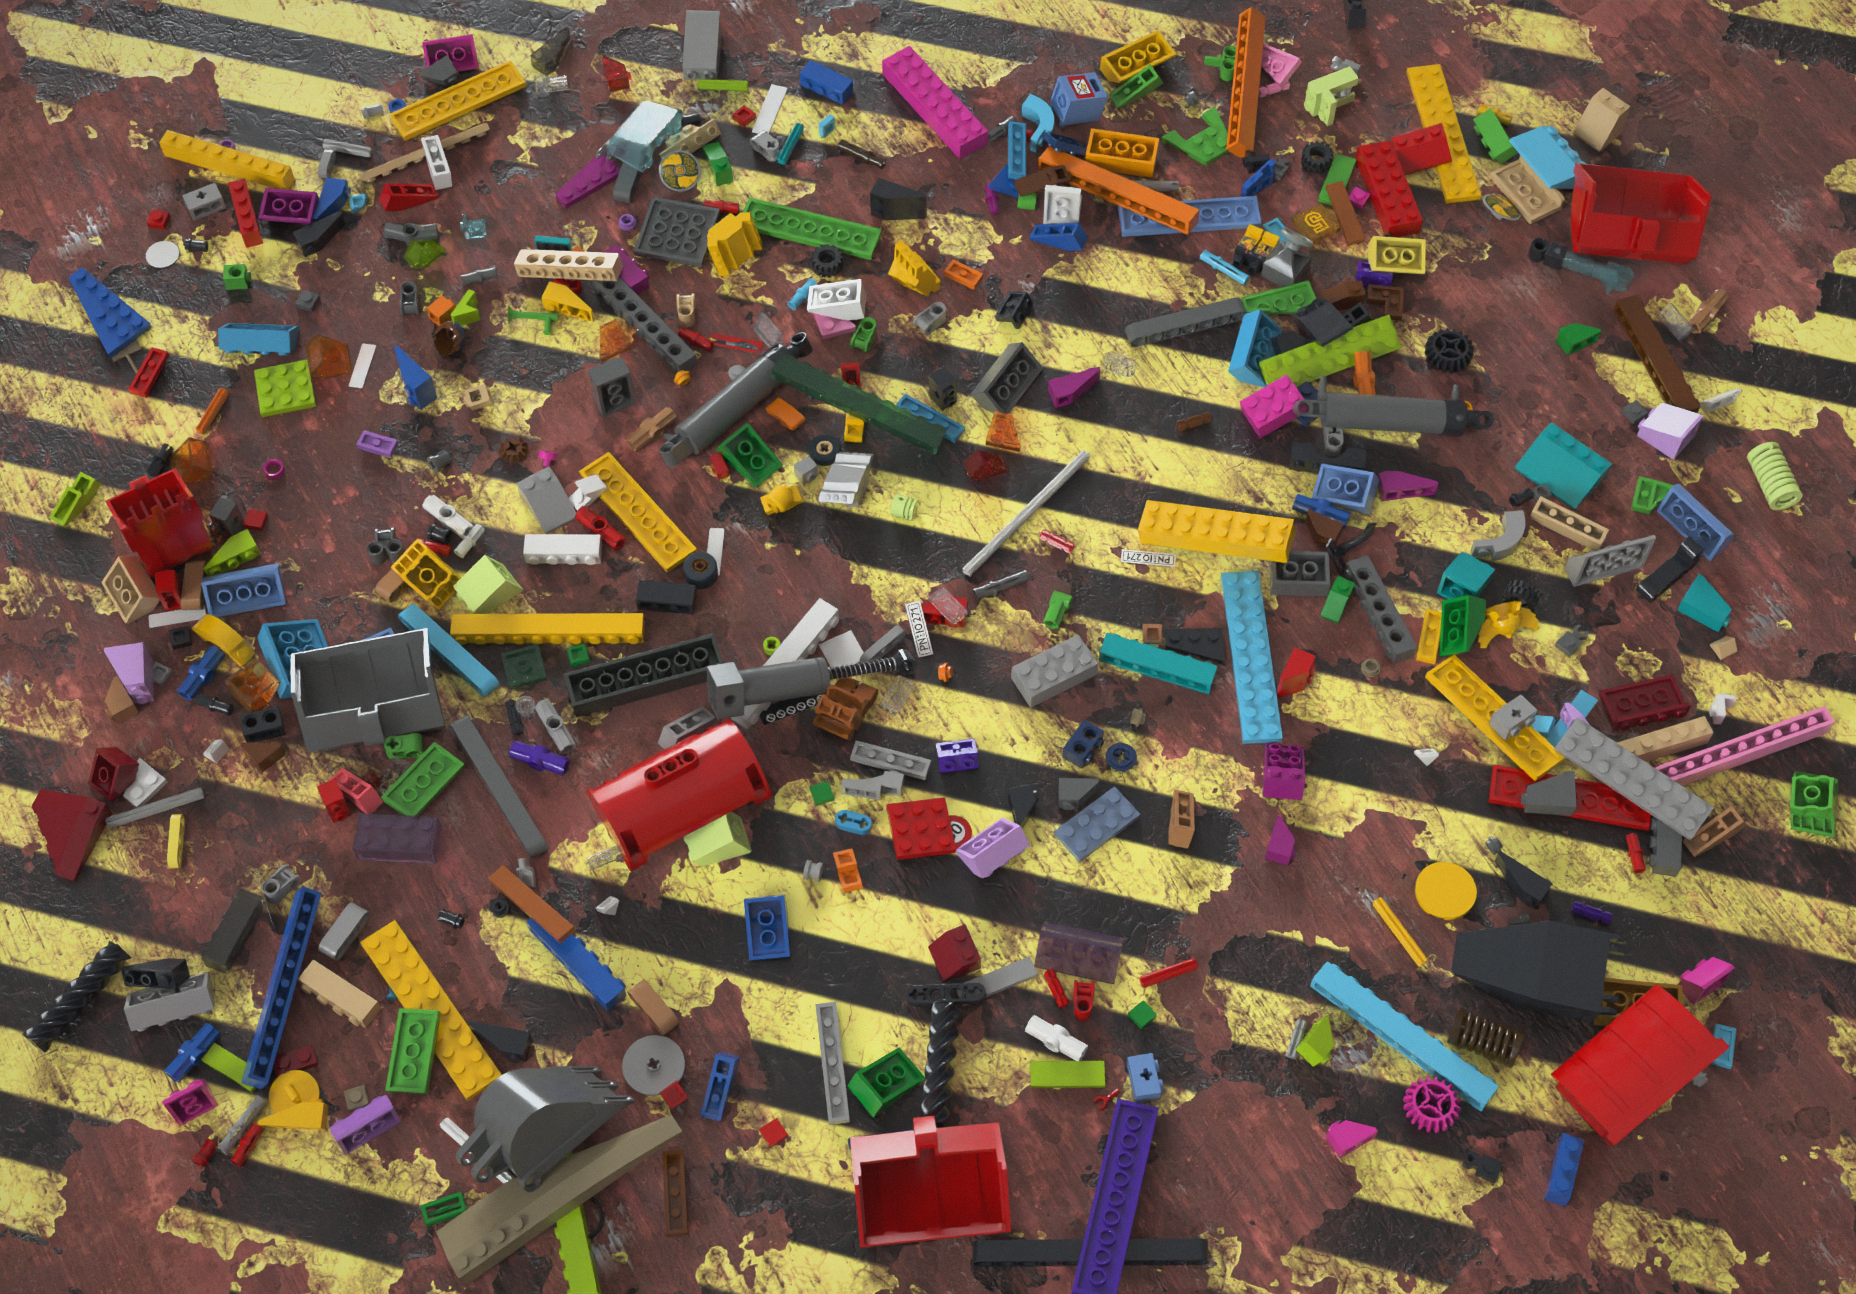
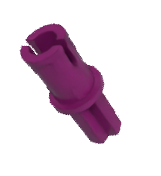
[985,183,1000,215]

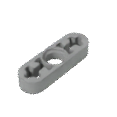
[859,625,906,663]

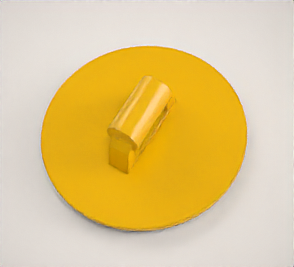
[269,1070,319,1113]

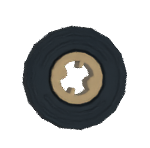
[808,434,841,466]

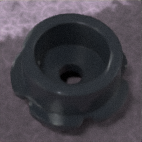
[490,898,509,918]

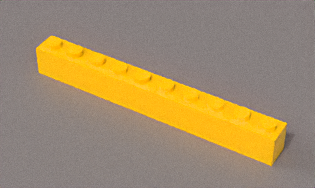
[450,613,645,645]

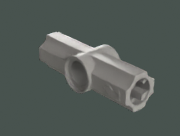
[534,699,576,754]

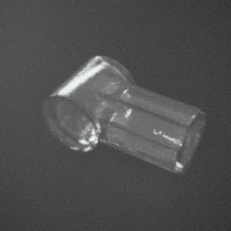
[534,74,569,97]

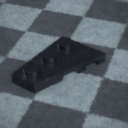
[1164,628,1225,665]

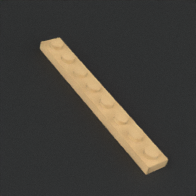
[358,123,490,183]

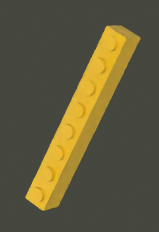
[159,130,295,190]

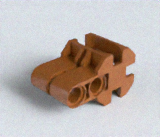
[813,677,878,741]

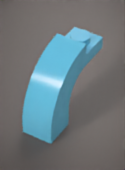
[1022,94,1054,152]

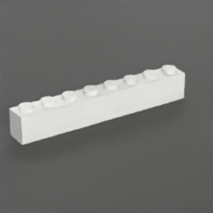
[730,598,839,729]

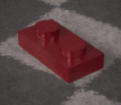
[273,1044,319,1078]

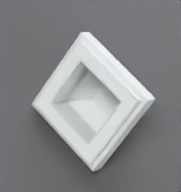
[1414,748,1439,766]
[596,896,619,915]

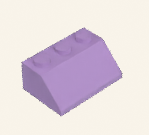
[956,818,1030,878]

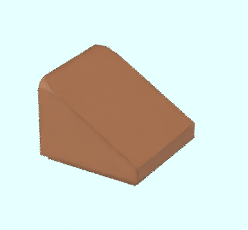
[1142,624,1162,643]

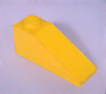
[258,1098,329,1131]

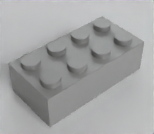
[1011,634,1098,708]

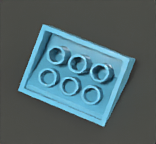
[1509,126,1586,189]

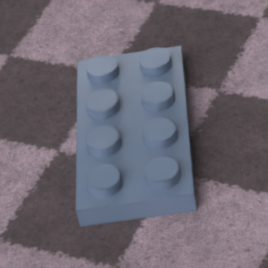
[1054,786,1140,863]

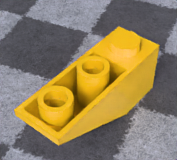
[541,282,594,322]

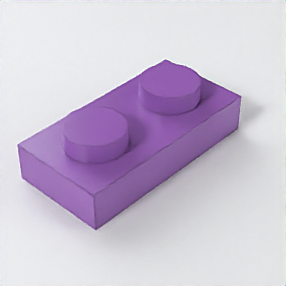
[356,430,398,458]

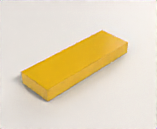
[1416,609,1442,664]

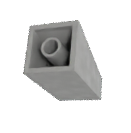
[682,10,722,80]

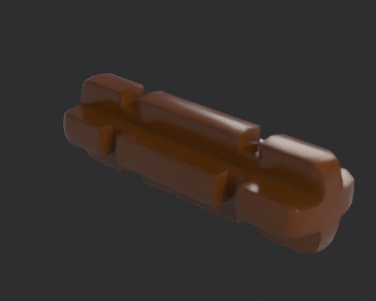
[1176,412,1212,431]

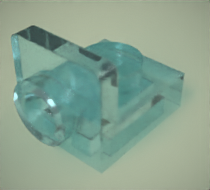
[460,214,487,239]

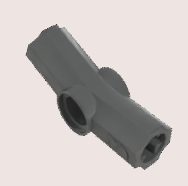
[383,222,439,246]

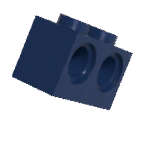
[1062,719,1105,768]

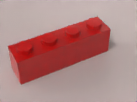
[228,178,263,248]

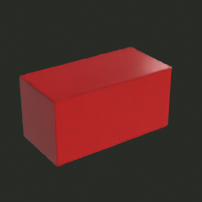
[710,452,729,480]

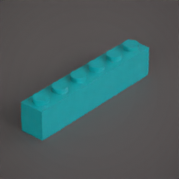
[1099,633,1217,694]

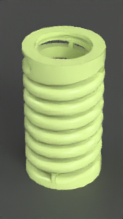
[1747,442,1803,510]

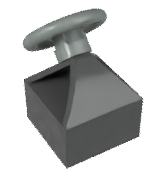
[1261,228,1314,287]

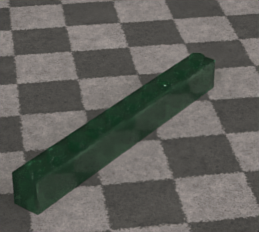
[772,352,947,455]

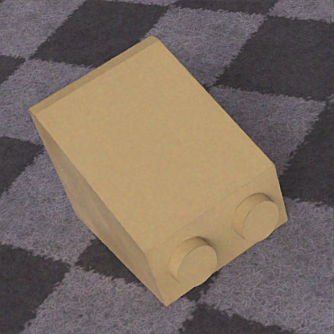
[1573,88,1630,152]

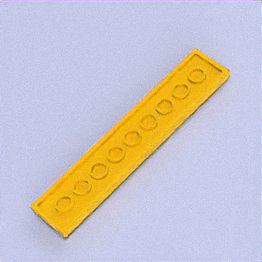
[1406,64,1481,204]
[360,920,502,1101]

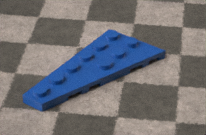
[68,267,152,358]

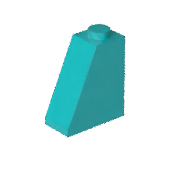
[1677,574,1732,632]

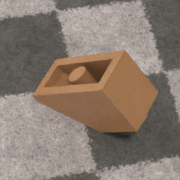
[105,676,139,724]

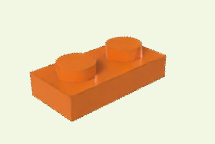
[944,259,983,290]

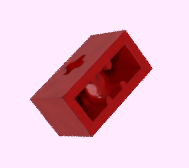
[155,570,182,611]
[317,779,352,823]

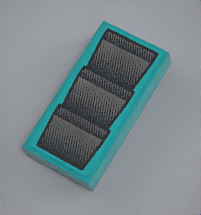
[534,236,572,251]

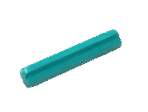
[777,123,804,165]

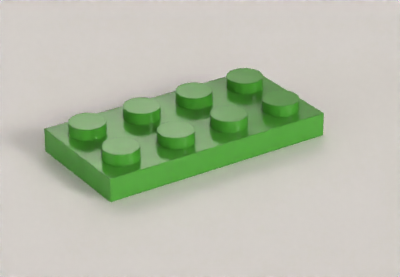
[381,742,465,822]
[385,1008,441,1095]

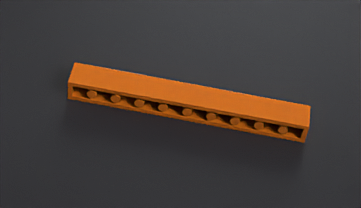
[1226,7,1266,159]
[1038,146,1199,235]

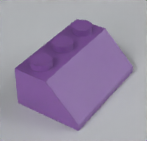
[329,1095,401,1155]

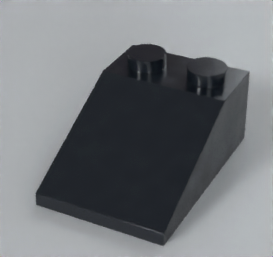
[870,178,927,220]
[1292,297,1353,347]

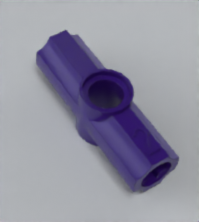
[509,741,570,775]

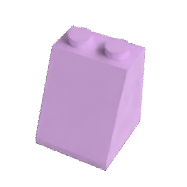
[1637,403,1703,460]
[104,642,154,704]

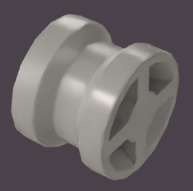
[803,860,824,882]

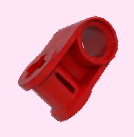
[1073,980,1095,1022]

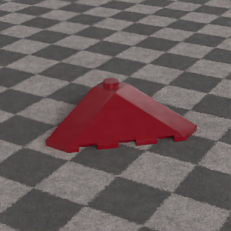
[32,789,112,882]

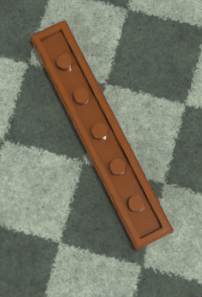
[488,865,576,944]

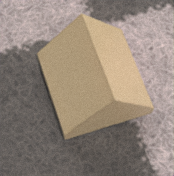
[1710,636,1737,660]

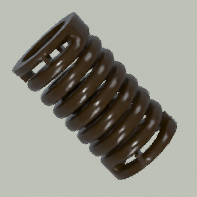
[1447,1008,1525,1068]

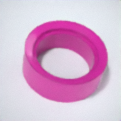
[263,459,285,479]

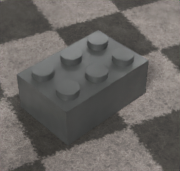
[588,357,636,417]
[1269,551,1330,596]

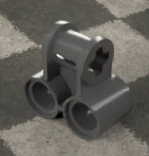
[367,527,405,565]

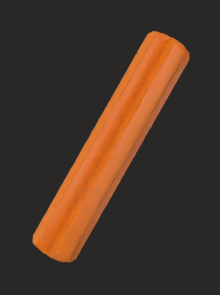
[196,388,229,435]

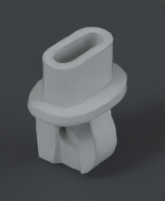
[516,858,536,887]

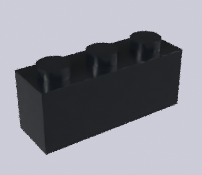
[636,580,697,615]

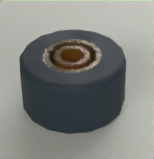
[683,552,718,589]

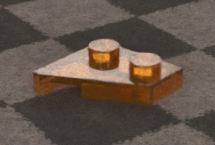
[599,319,632,363]

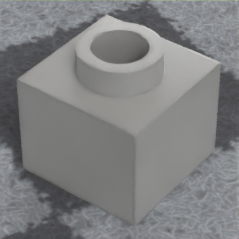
[794,456,818,485]

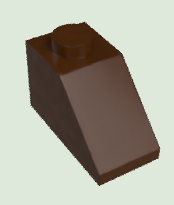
[1305,509,1343,550]

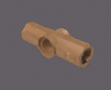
[1687,289,1729,334]
[626,407,677,452]

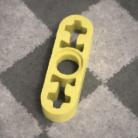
[167,814,185,869]

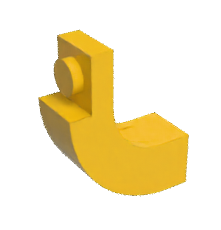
[192,614,255,667]

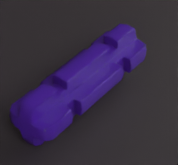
[1572,901,1613,924]

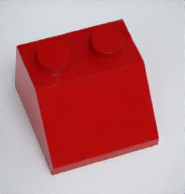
[1276,647,1317,698]

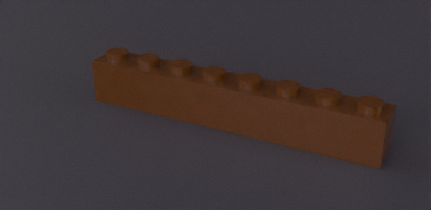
[1613,295,1700,413]

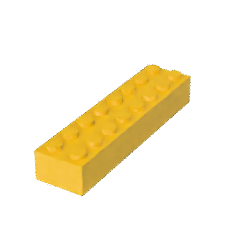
[1138,500,1296,563]

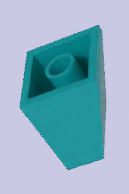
[1437,551,1495,600]

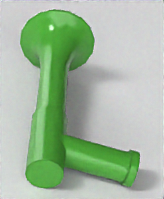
[508,305,558,335]

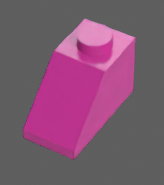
[1326,1120,1378,1158]

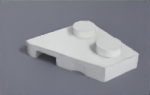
[123,758,168,808]

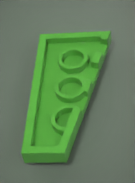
[1241,280,1316,315]

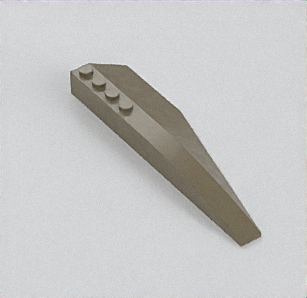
[436,1115,683,1285]

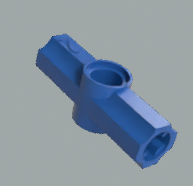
[1292,494,1351,529]
[177,646,225,701]
[164,1023,221,1083]

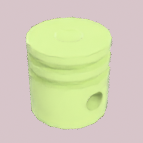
[890,494,918,521]

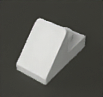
[569,474,607,510]

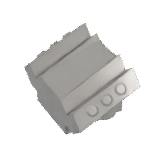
[818,452,873,508]

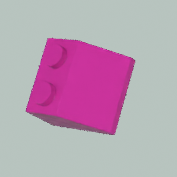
[1678,957,1735,1005]

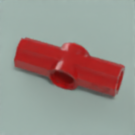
[575,506,626,551]

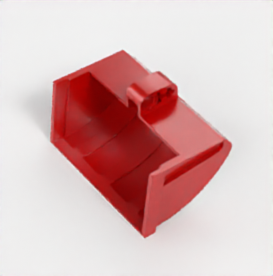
[1571,163,1712,264]
[1550,984,1730,1147]
[850,1116,1011,1248]

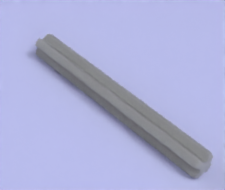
[106,787,204,829]

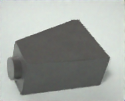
[1520,771,1576,816]

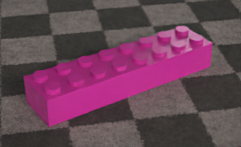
[882,46,988,159]

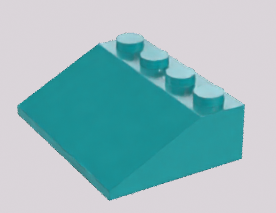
[1514,422,1612,511]

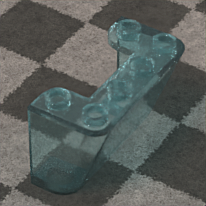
[608,100,683,173]

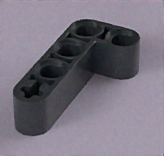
[1636,536,1705,603]

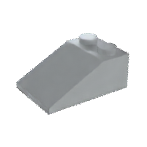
[517,467,577,534]

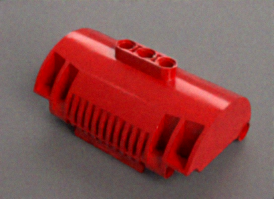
[586,718,772,872]

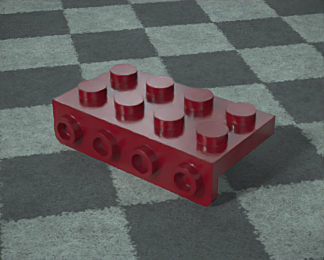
[1598,674,1691,731]

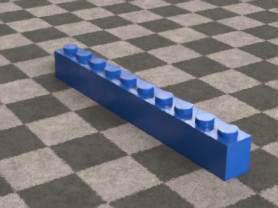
[241,886,322,1089]

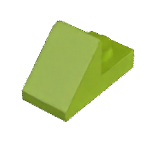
[451,289,480,326]

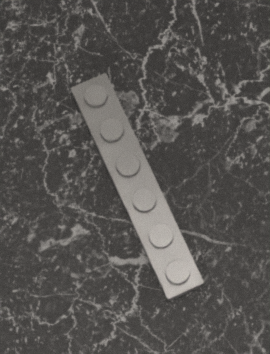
[815,1002,850,1125]

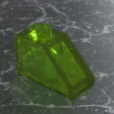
[403,240,446,269]

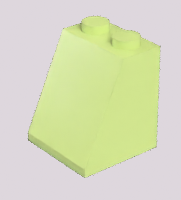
[453,555,523,614]
[683,811,752,867]

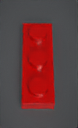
[128,347,170,398]

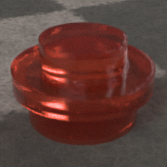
[362,772,381,788]

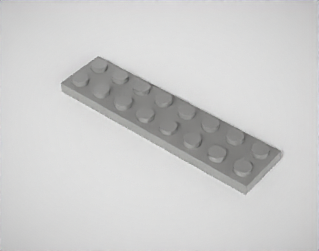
[1554,717,1714,841]

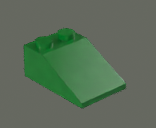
[716,422,783,488]
[1439,595,1486,657]
[847,1047,925,1118]

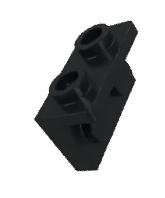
[994,291,1033,329]

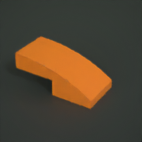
[765,398,806,431]
[833,848,863,893]

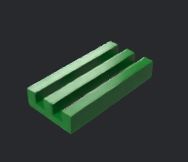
[420,1191,467,1227]

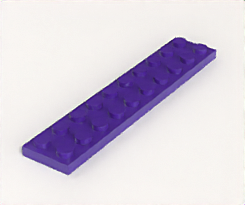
[1071,1098,1159,1294]

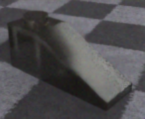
[530,27,571,77]

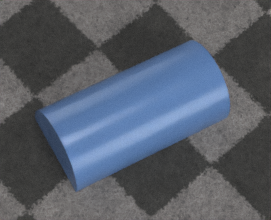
[1657,484,1735,561]

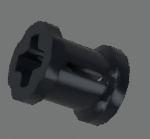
[428,523,452,545]

